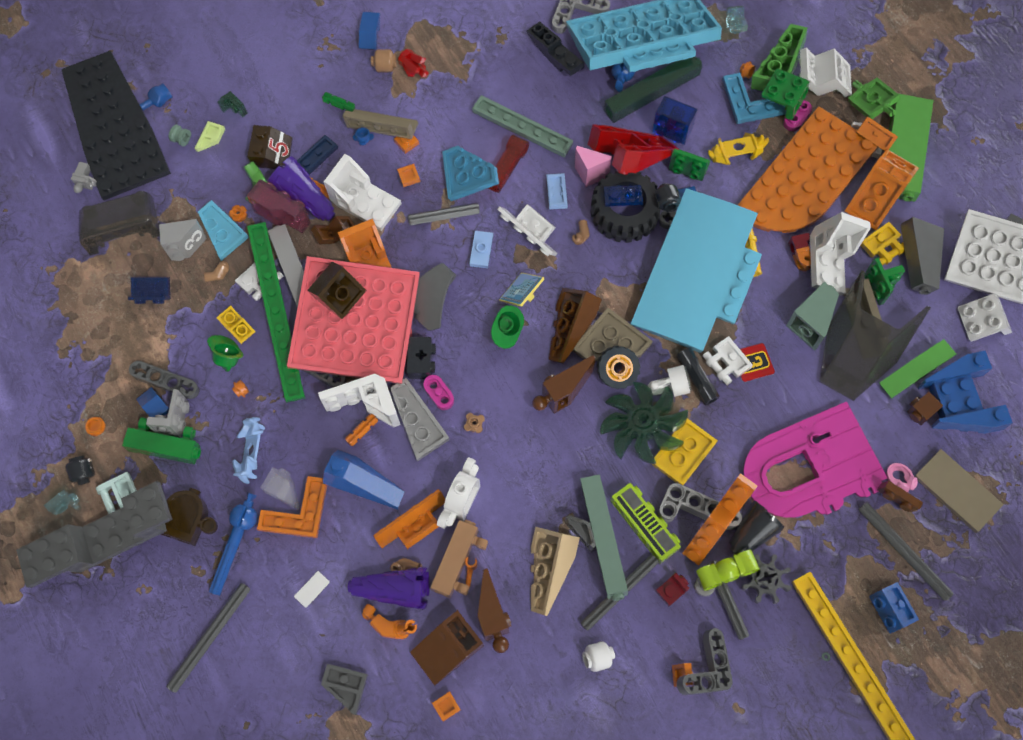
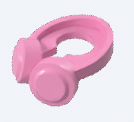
[886,463,918,492]

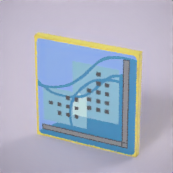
[499,273,544,307]

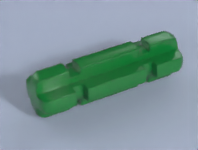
[322,92,355,112]

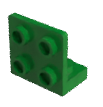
[761,69,810,120]
[669,149,711,181]

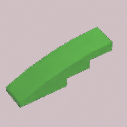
[879,339,957,399]

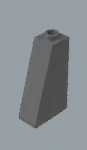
[901,217,944,295]

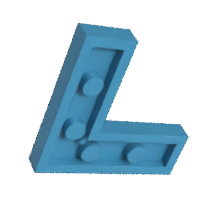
[722,73,787,124]

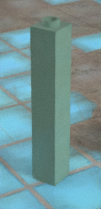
[580,474,628,601]

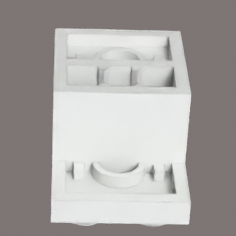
[799,48,852,97]

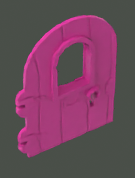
[743,401,887,518]

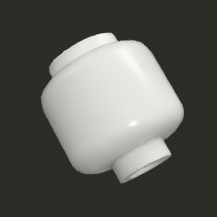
[582,642,615,672]

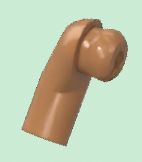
[390,558,422,571]

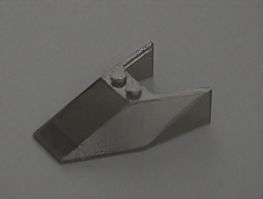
[819,270,931,401]

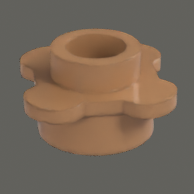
[464,413,485,433]

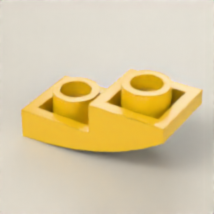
[216,306,256,344]

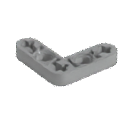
[552,0,610,34]

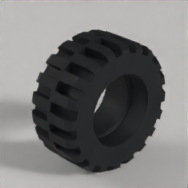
[590,170,661,243]

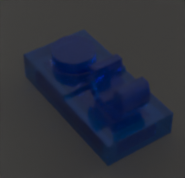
[604,185,643,207]

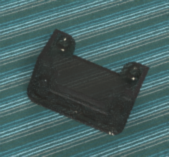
[78,191,160,256]

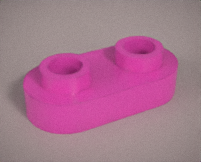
[783,100,812,131]
[423,375,454,410]

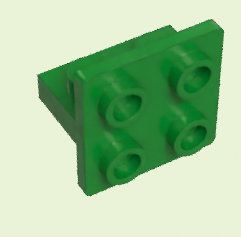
[864,258,905,306]

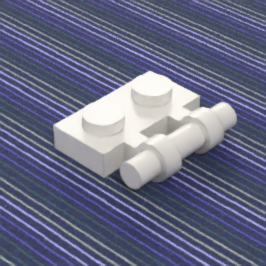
[235,263,284,301]
[703,336,753,385]

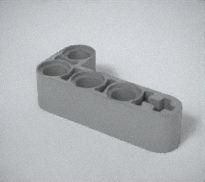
[658,483,742,530]

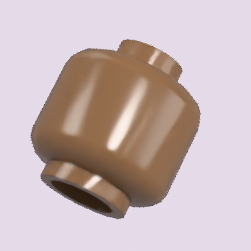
[371,49,396,73]

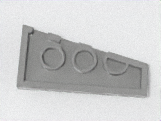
[390,378,450,462]

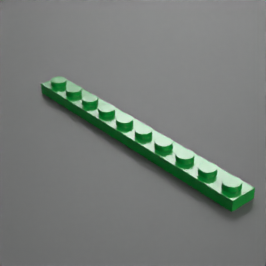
[247,222,305,403]

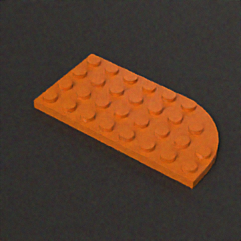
[738,106,878,233]

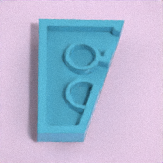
[198,200,249,261]

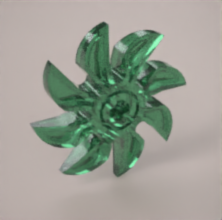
[600,382,688,464]

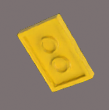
[650,418,718,486]

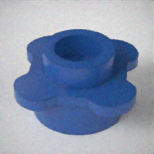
[353,127,374,146]

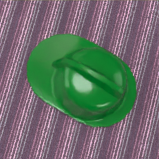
[491,305,524,349]
[207,335,244,372]

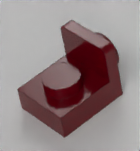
[655,573,689,607]

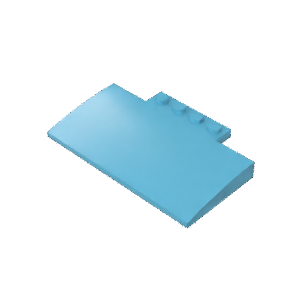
[566,0,722,72]
[631,189,762,353]

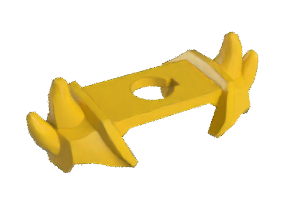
[708,132,769,165]

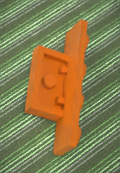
[373,489,445,550]

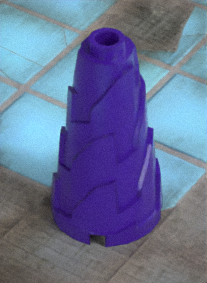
[268,156,335,221]
[348,567,430,609]

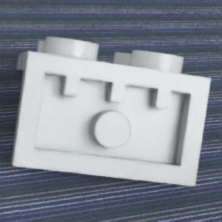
[958,293,1012,342]

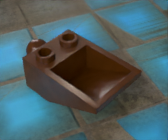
[532,355,595,414]
[478,568,511,653]

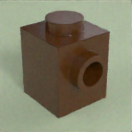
[907,392,943,426]

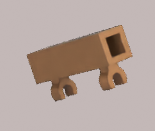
[430,520,488,599]

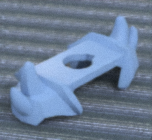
[232,417,265,484]

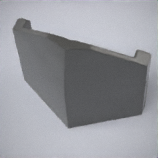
[565,515,596,553]

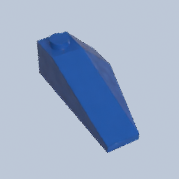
[323,450,405,510]

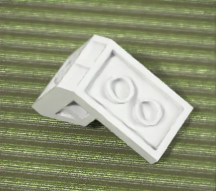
[324,154,401,231]
[810,212,870,296]
[318,374,401,427]

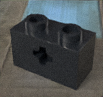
[407,337,436,379]

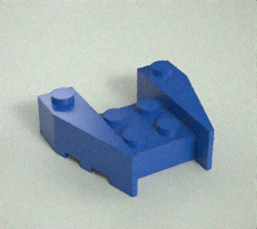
[918,350,1013,434]

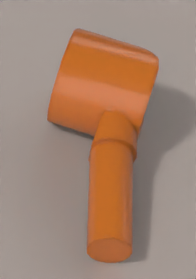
[465,557,477,587]

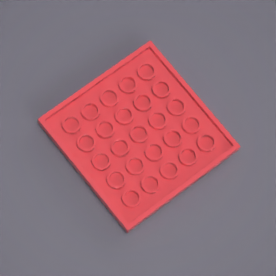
[287,256,420,384]

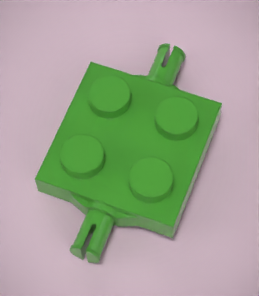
[848,77,900,119]

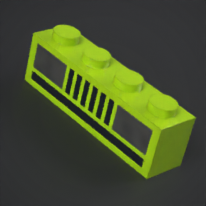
[610,483,681,564]

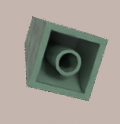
[786,281,839,351]

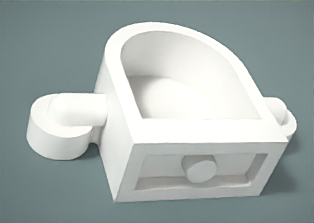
[437,457,480,529]

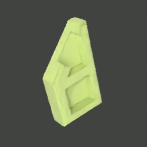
[195,121,225,152]

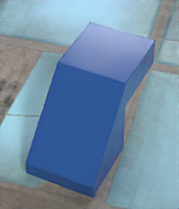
[359,12,380,49]
[136,387,169,417]

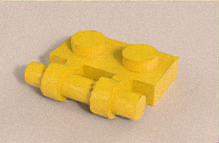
[860,222,905,266]

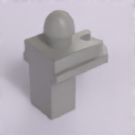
[71,162,97,193]

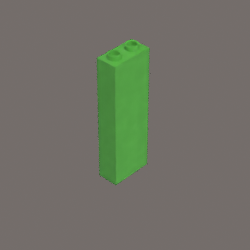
[889,94,934,202]

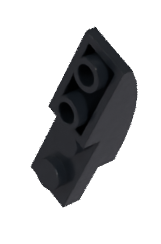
[527,22,584,76]

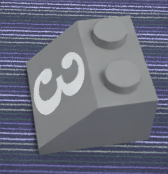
[159,219,207,261]

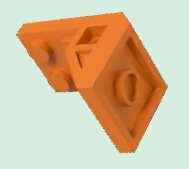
[845,149,919,230]
[337,218,392,268]

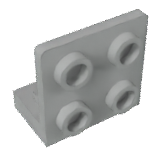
[146,389,190,438]

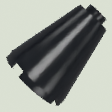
[729,500,785,555]

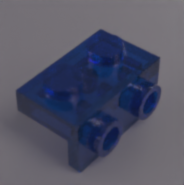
[128,277,171,304]

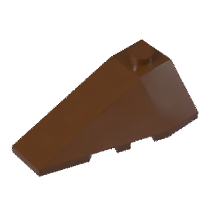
[549,287,602,364]

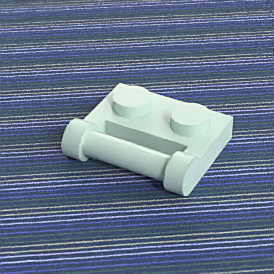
[96,472,137,514]

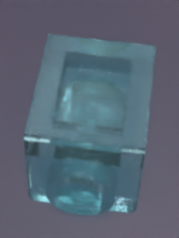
[44,490,82,515]

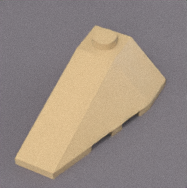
[531,527,580,616]

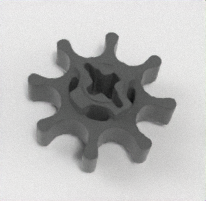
[741,554,791,604]

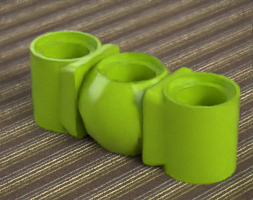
[696,550,760,591]

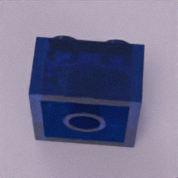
[652,96,698,145]

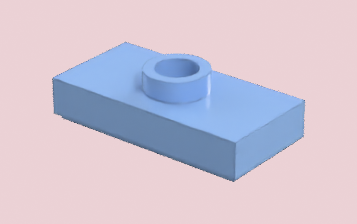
[546,173,568,210]
[470,231,493,269]

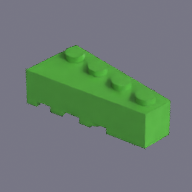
[751,24,808,91]

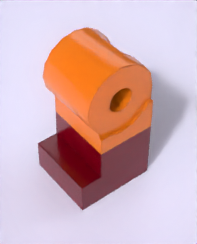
[788,232,811,271]

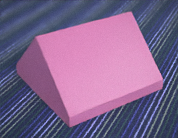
[575,146,612,187]

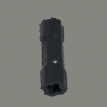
[677,348,720,405]

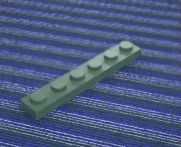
[472,95,573,158]

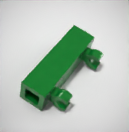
[122,417,201,465]

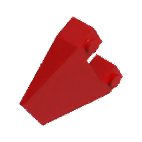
[587,124,679,175]

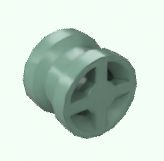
[169,125,191,147]

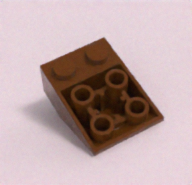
[410,610,484,686]

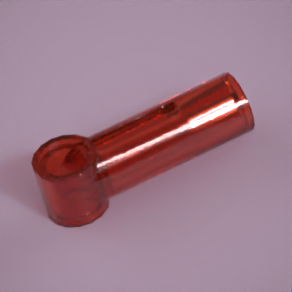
[489,135,530,193]

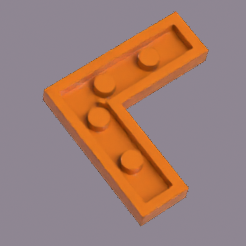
[257,476,327,538]

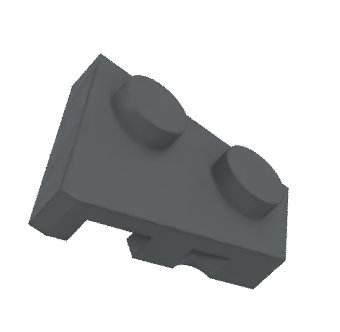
[321,664,368,715]

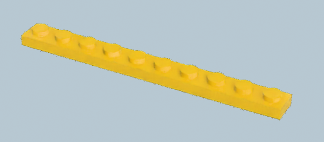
[791,572,915,740]

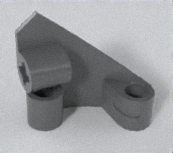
[414,263,456,331]

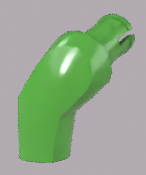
[243,161,268,205]

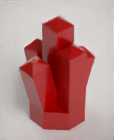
[398,49,429,78]

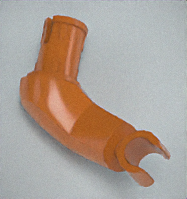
[362,604,417,639]

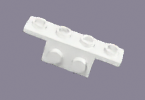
[497,204,557,256]

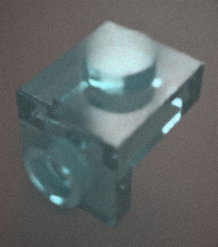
[726,6,748,34]

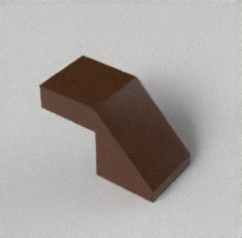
[311,216,355,244]

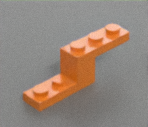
[682,473,757,566]

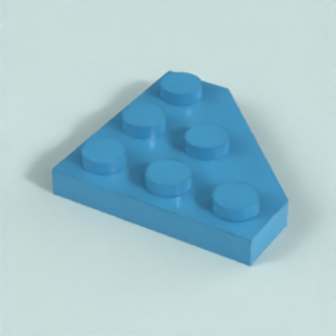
[442,146,499,201]

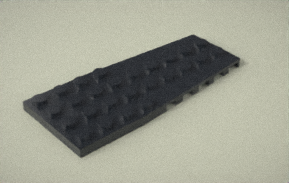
[62,51,171,201]

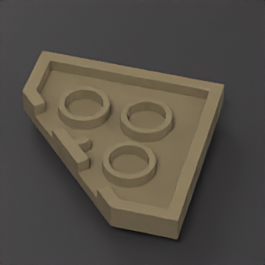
[572,308,653,361]

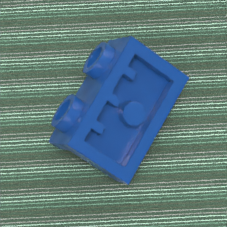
[869,582,919,634]

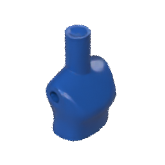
[139,83,173,111]

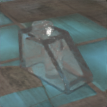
[260,468,300,510]

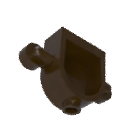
[160,488,218,546]

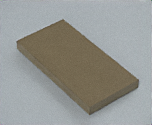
[914,449,1004,533]

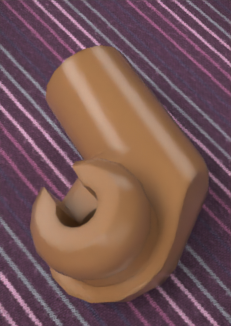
[572,220,590,245]
[204,261,229,282]

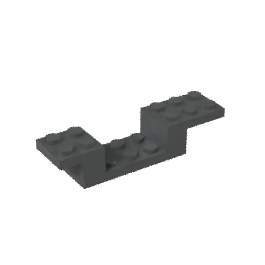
[16,481,172,588]

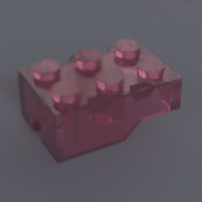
[247,179,311,234]

